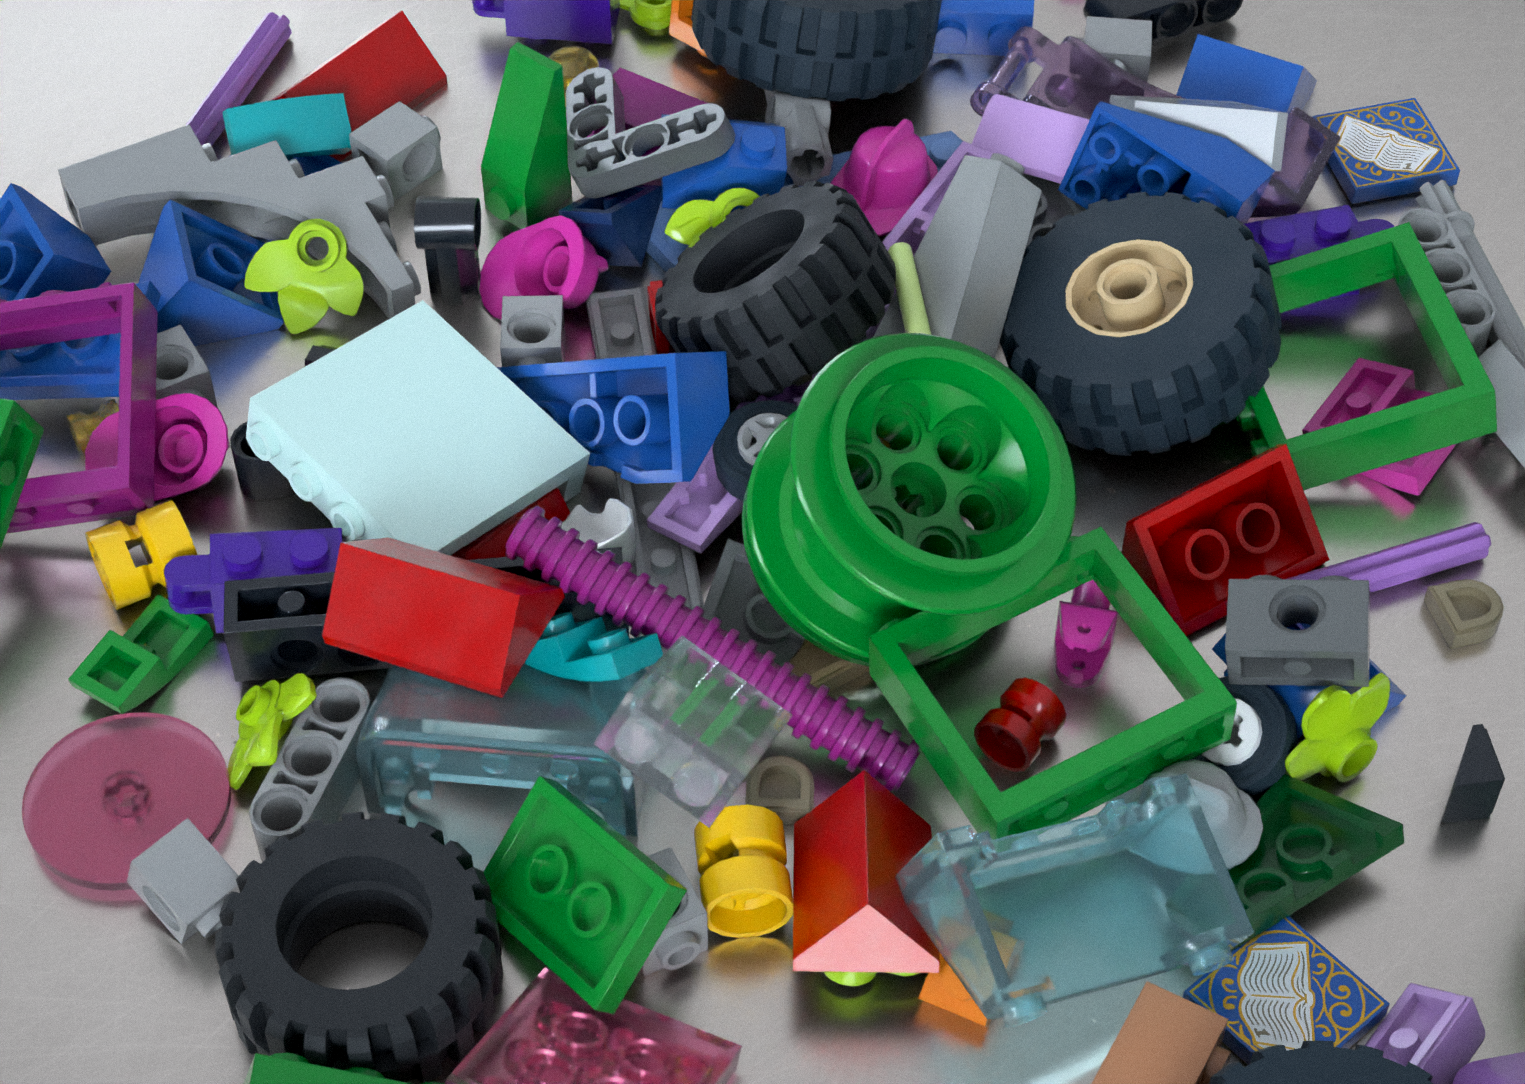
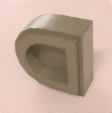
[1424,579,1504,649]
[745,755,814,825]

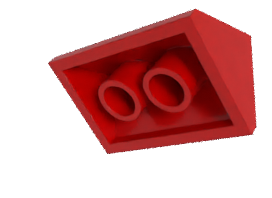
[270,11,447,162]
[1121,444,1330,636]
[322,537,565,698]
[793,770,940,973]

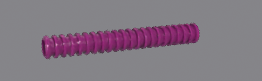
[505,506,921,792]

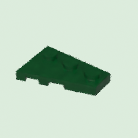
[1165,774,1404,954]

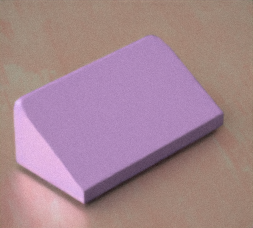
[972,94,1090,184]
[1364,983,1485,1084]

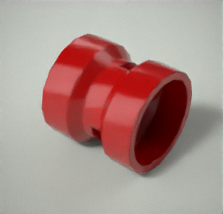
[974,677,1067,772]

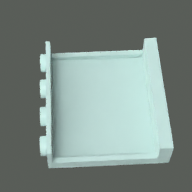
[246,300,590,555]

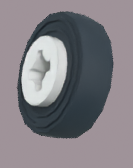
[1191,676,1298,796]

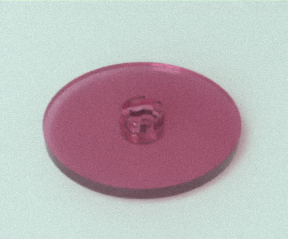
[22,712,231,891]

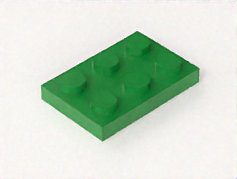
[483,776,687,1014]

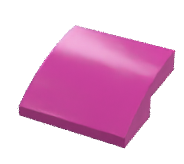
[1302,358,1456,496]

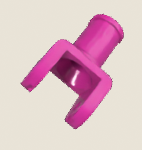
[1054,580,1118,688]

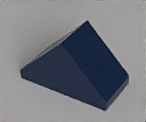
[559,185,661,267]

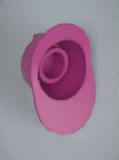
[830,119,938,237]
[479,215,609,320]
[85,393,231,502]

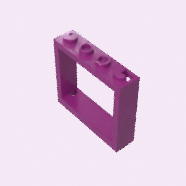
[0,282,158,534]

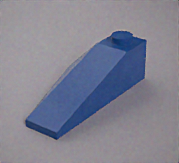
[496,351,730,484]

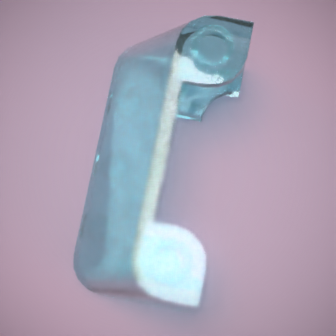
[356,663,658,837]
[896,773,1255,1028]

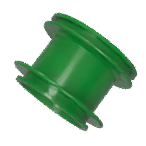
[742,333,1077,667]

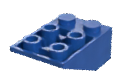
[1058,102,1275,224]

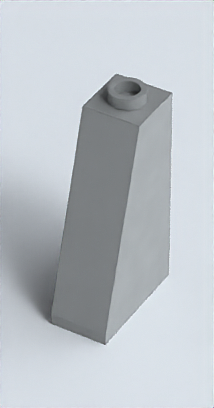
[873,153,1042,358]

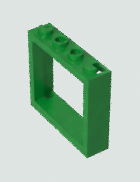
[1235,222,1497,490]
[869,526,1237,858]

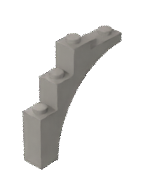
[58,124,421,319]

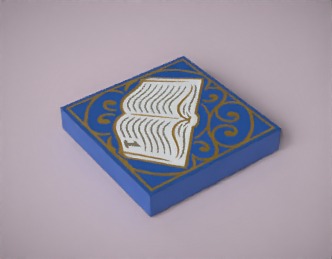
[1310,98,1460,204]
[1183,916,1390,1065]

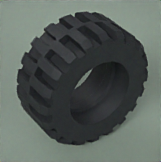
[655,181,896,403]
[215,812,503,1083]

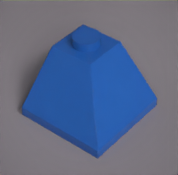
[661,114,787,213]
[0,183,112,301]
[138,200,284,347]

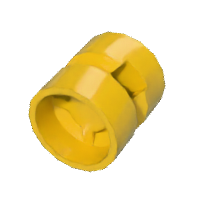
[85,500,197,610]
[694,804,793,938]

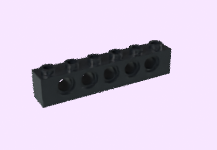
[223,547,629,682]

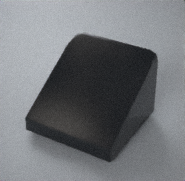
[1442,724,1505,823]

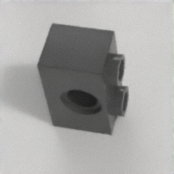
[1225,575,1370,687]

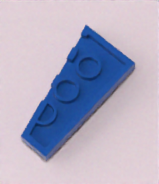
[0,280,161,400]

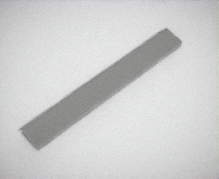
[586,287,704,678]

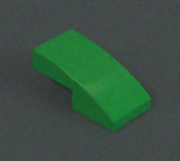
[68,594,214,715]

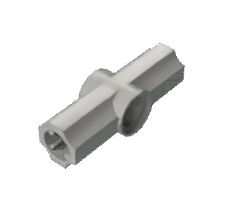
[764,89,833,186]

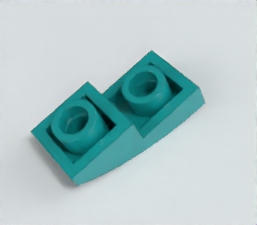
[222,93,351,161]
[525,612,665,682]

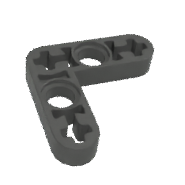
[566,67,736,198]

